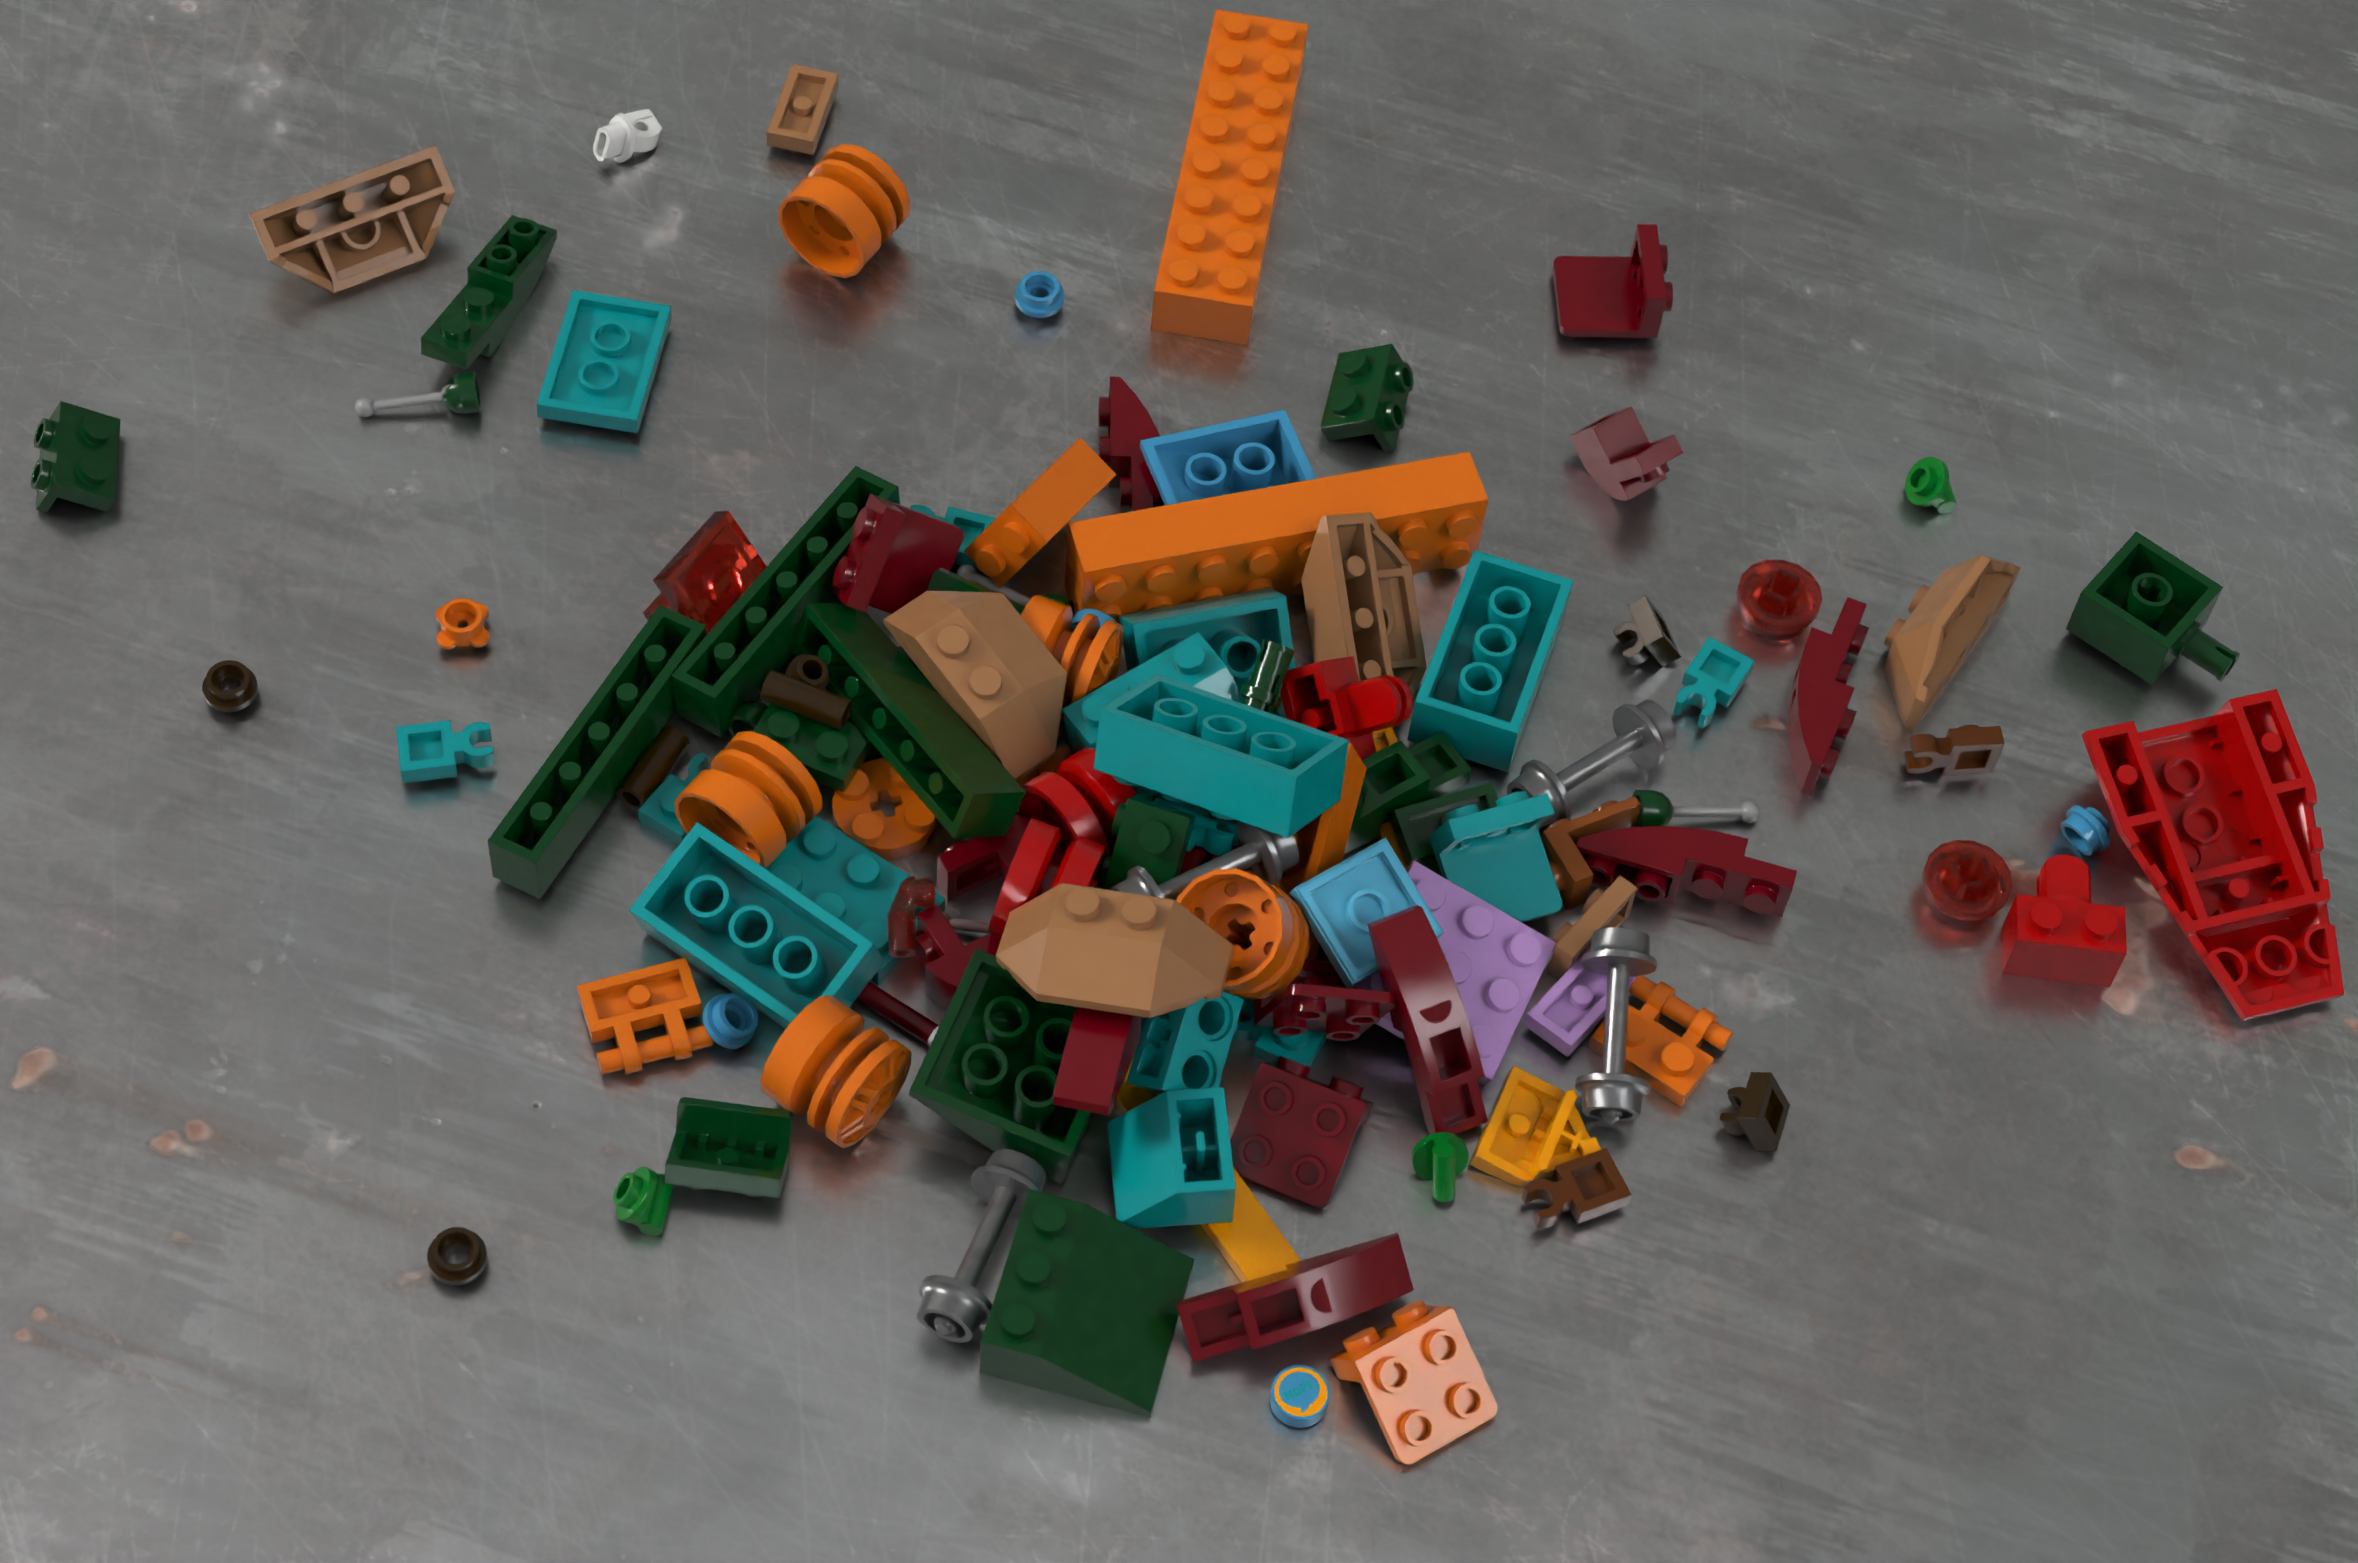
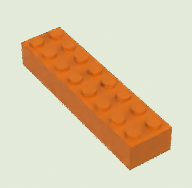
[1151,9,1309,346]
[1064,451,1488,624]

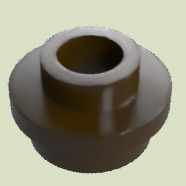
[202,660,258,712]
[427,1227,487,1285]

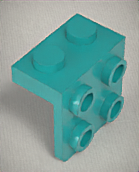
[1429,791,1562,923]

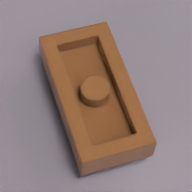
[766,64,838,155]
[1548,876,1637,981]

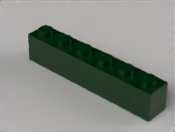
[671,466,900,737]
[789,603,1026,839]
[487,605,707,899]

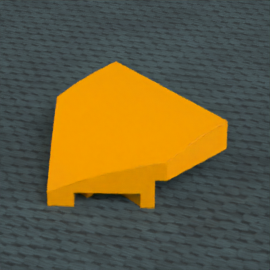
[1468,1066,1601,1187]

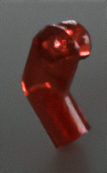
[887,875,935,958]

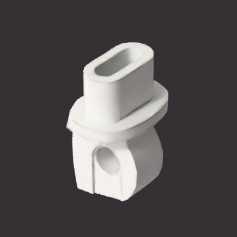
[593,109,662,163]

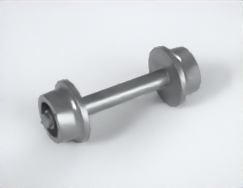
[1507,700,1677,829]
[1110,821,1299,900]
[1575,925,1657,1125]
[917,1149,1046,1343]

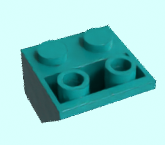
[1107,1087,1236,1229]

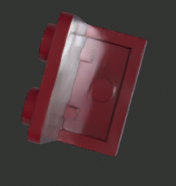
[1552,224,1673,338]
[831,494,964,614]
[1254,959,1396,1041]
[1230,1055,1373,1207]

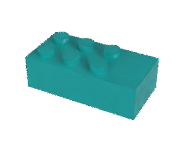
[1407,550,1574,772]
[1093,674,1349,838]
[629,822,884,1029]

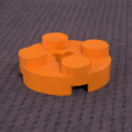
[832,759,939,861]

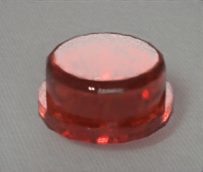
[1736,560,1822,641]
[1922,840,2013,927]

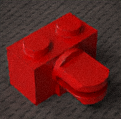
[1280,656,1413,760]
[2001,854,2127,987]

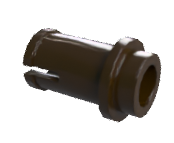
[787,654,829,689]

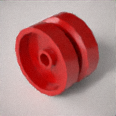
[1018,747,1137,880]
[988,818,1106,937]

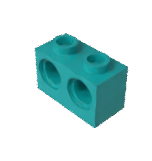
[1126,991,1244,1095]

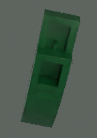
[421,215,557,370]
[1344,732,1472,854]

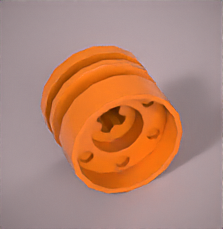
[778,144,910,278]
[1021,595,1124,720]
[674,731,822,869]
[1176,868,1309,999]
[760,994,911,1148]

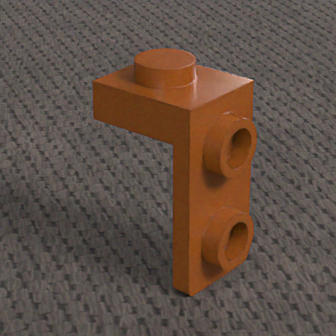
[1541,796,1641,910]

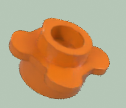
[435,598,490,650]

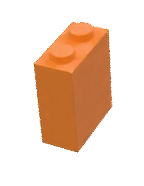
[964,437,1117,588]

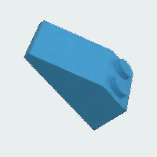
[1140,410,1316,505]

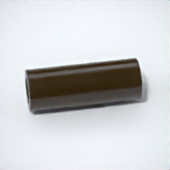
[760,670,853,731]
[617,725,690,810]

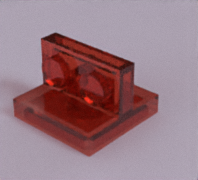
[643,511,767,634]

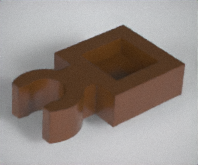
[1904,725,2005,776]
[1521,1148,1632,1229]

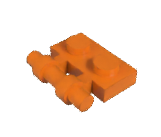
[577,957,713,1075]
[1588,975,1734,1107]

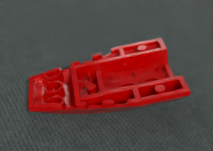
[2081,689,2344,1021]

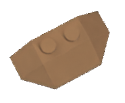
[248,145,456,295]
[1301,512,1427,698]
[1883,555,2020,732]
[883,591,1067,781]
[996,883,1233,1018]

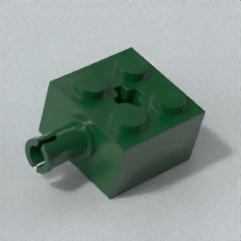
[2066,532,2240,685]

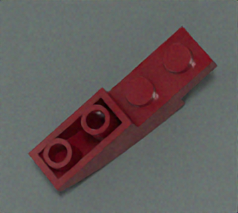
[1098,376,1165,512]
[1788,597,1869,796]
[1576,826,1797,917]
[1367,905,1488,1135]
[1053,1007,1143,1115]
[1176,1233,1414,1362]

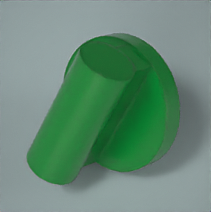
[1905,457,1958,514]
[1411,1132,1469,1202]
[613,1166,674,1236]

